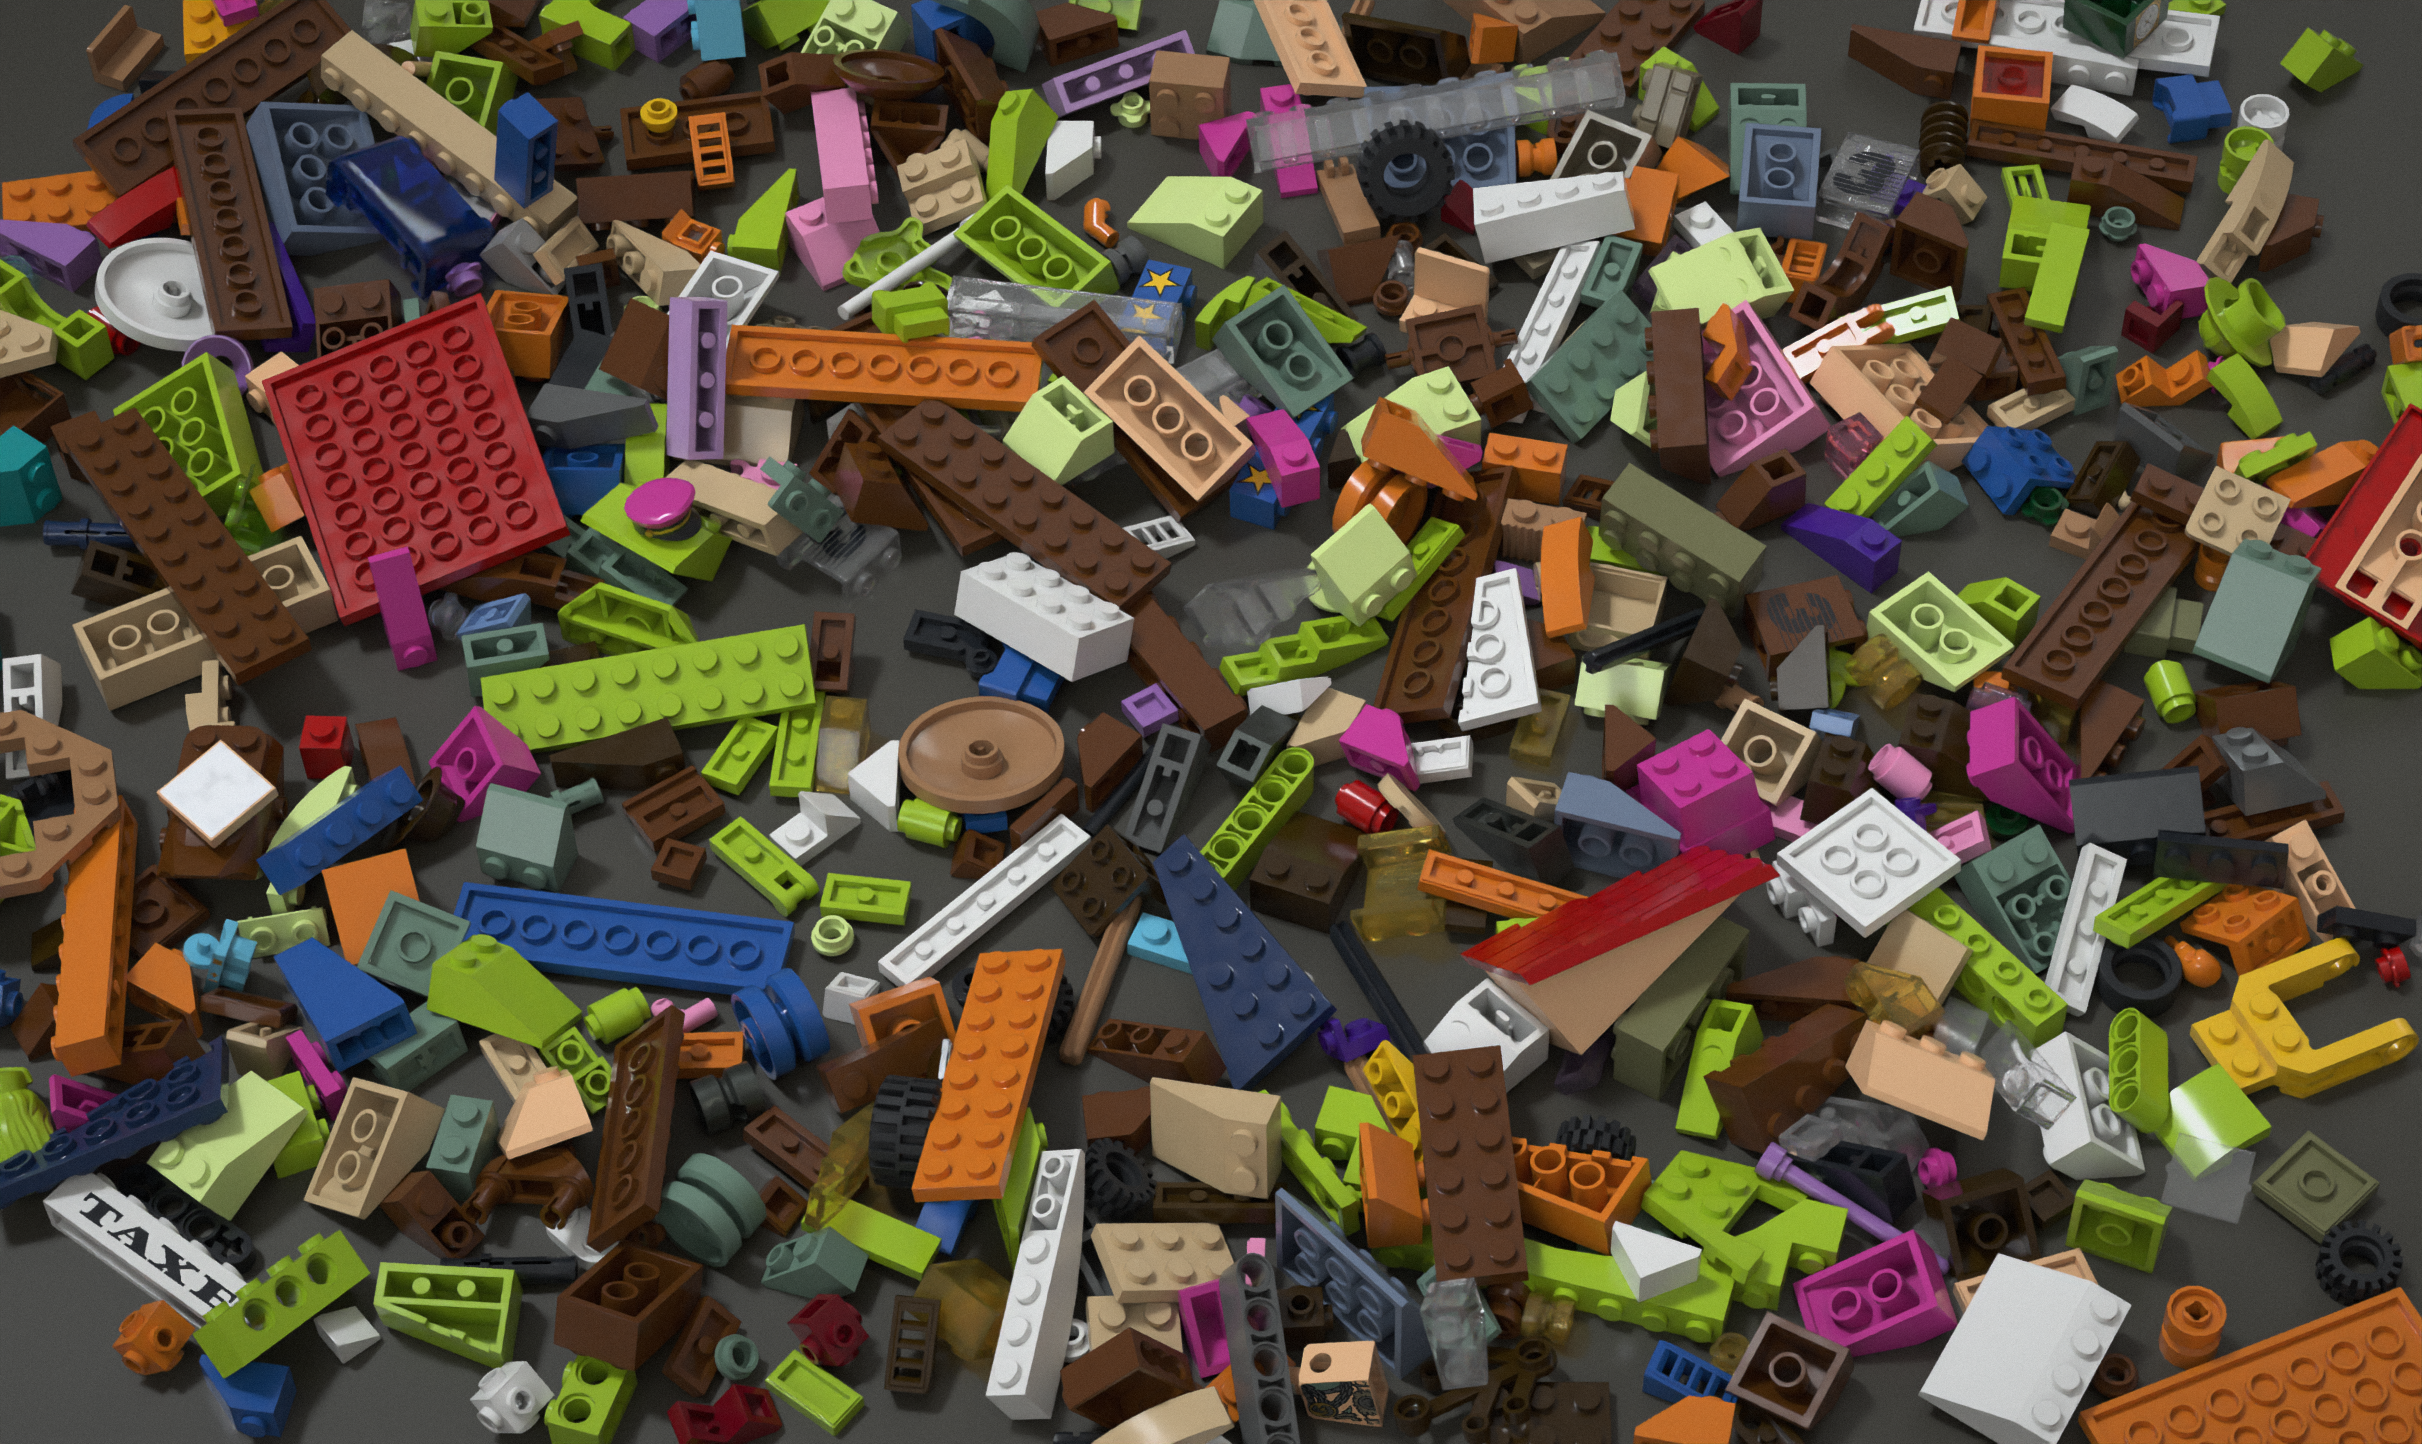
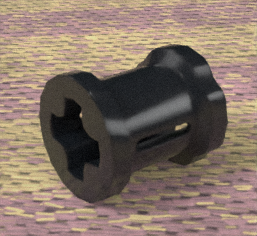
[1336,332,1386,378]

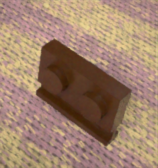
[622,765,726,852]

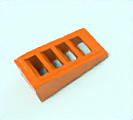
[688,112,736,191]
[1782,238,1828,303]

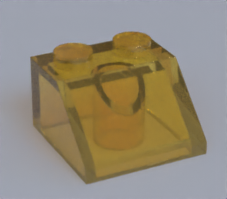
[908,1258,1011,1361]

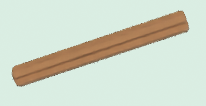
[1059,895,1143,1066]

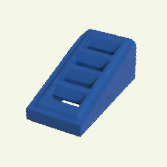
[1642,1340,1739,1404]

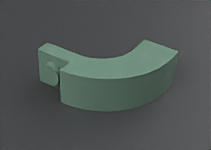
[931,0,1040,73]

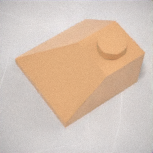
[496,1066,593,1160]

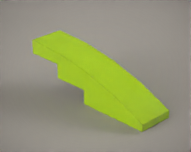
[1219,615,1389,696]

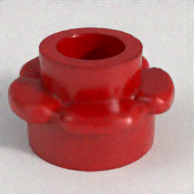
[2375,946,2411,988]

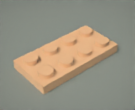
[1253,0,1367,98]

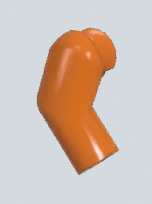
[1083,198,1119,248]

